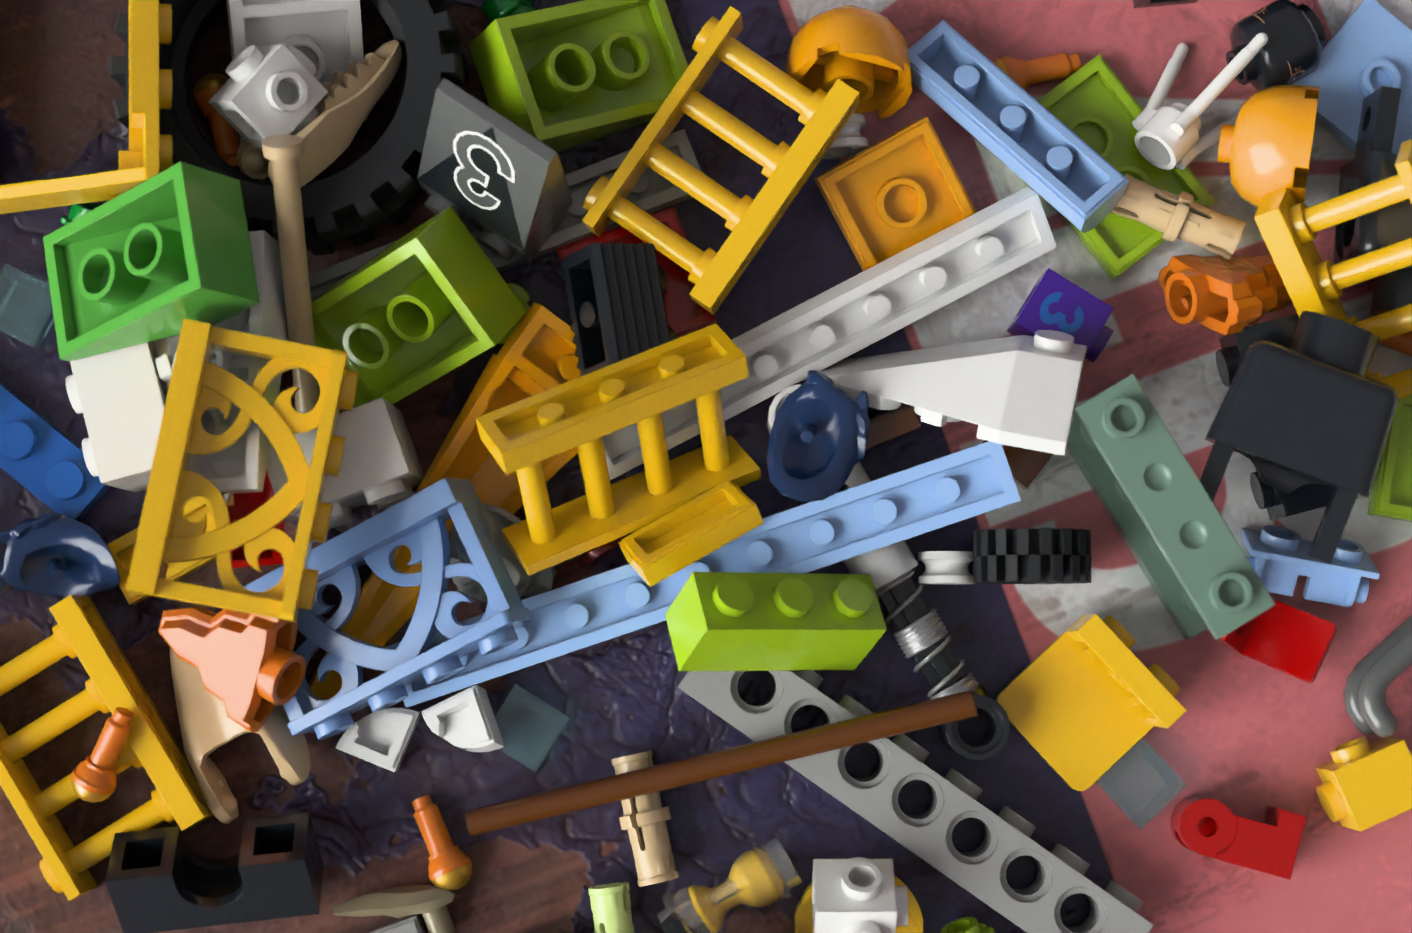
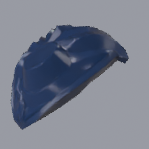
[767,370,871,502]
[0,512,120,596]

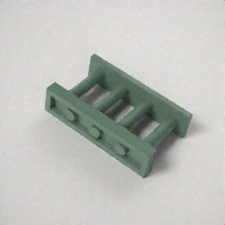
[1066,374,1276,640]

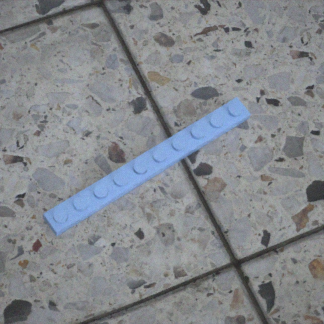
[386,441,1021,708]

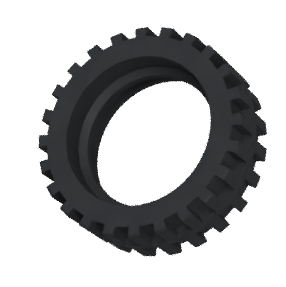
[109,0,470,256]

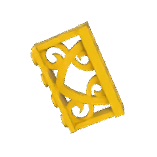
[126,318,359,622]

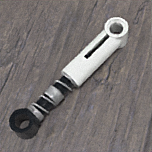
[767,384,1010,760]

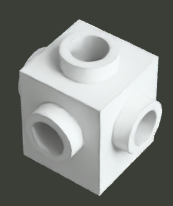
[208,44,328,148]
[811,857,908,933]

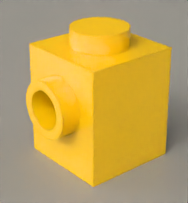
[1315,737,1412,832]

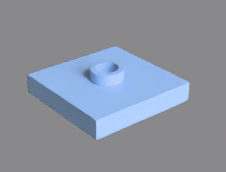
[1292,0,1412,154]

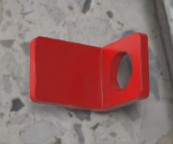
[1219,598,1337,683]

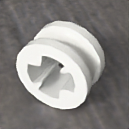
[822,113,869,159]
[918,551,976,585]

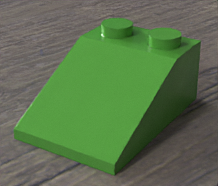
[43,162,260,361]

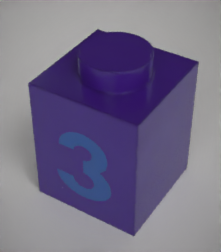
[1007,268,1114,363]

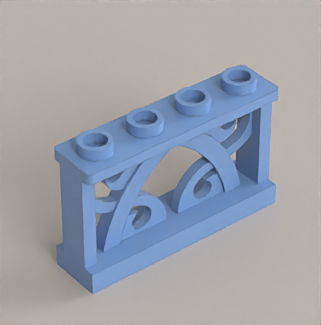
[244,478,533,740]

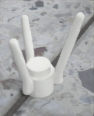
[1132,32,1268,170]

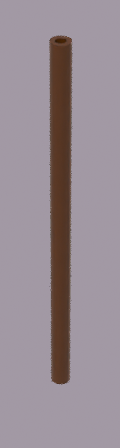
[466,690,978,836]

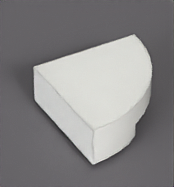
[421,685,505,752]
[336,707,421,772]

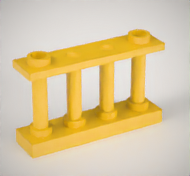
[582,6,860,315]
[1254,139,1412,399]
[476,323,762,576]
[0,594,213,901]

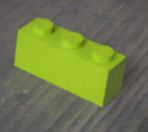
[665,572,887,671]

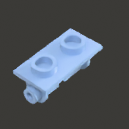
[1240,525,1380,608]

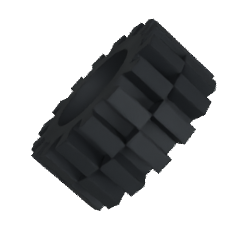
[973,528,1091,584]

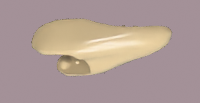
[236,40,402,187]
[170,648,311,824]

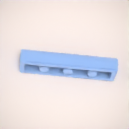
[908,20,1129,233]

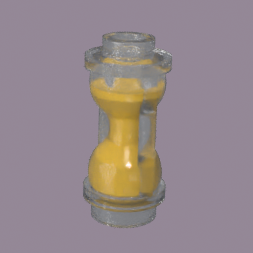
[657,837,803,933]

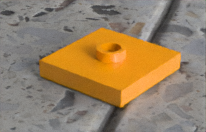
[814,116,977,271]

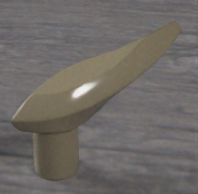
[333,885,456,933]

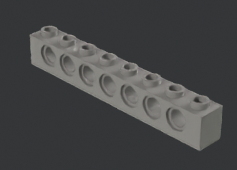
[678,670,1153,933]

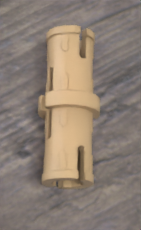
[1111,174,1246,260]
[611,750,679,887]

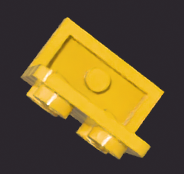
[995,614,1187,791]

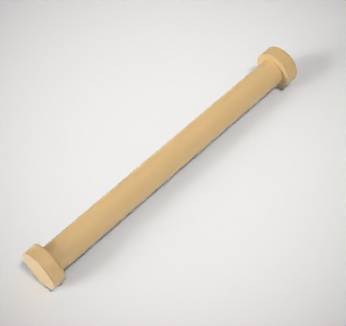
[262,134,320,413]

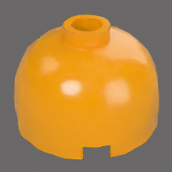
[785,5,912,120]
[1217,85,1320,208]

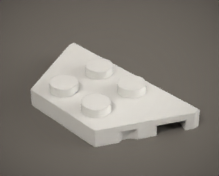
[226,0,368,181]

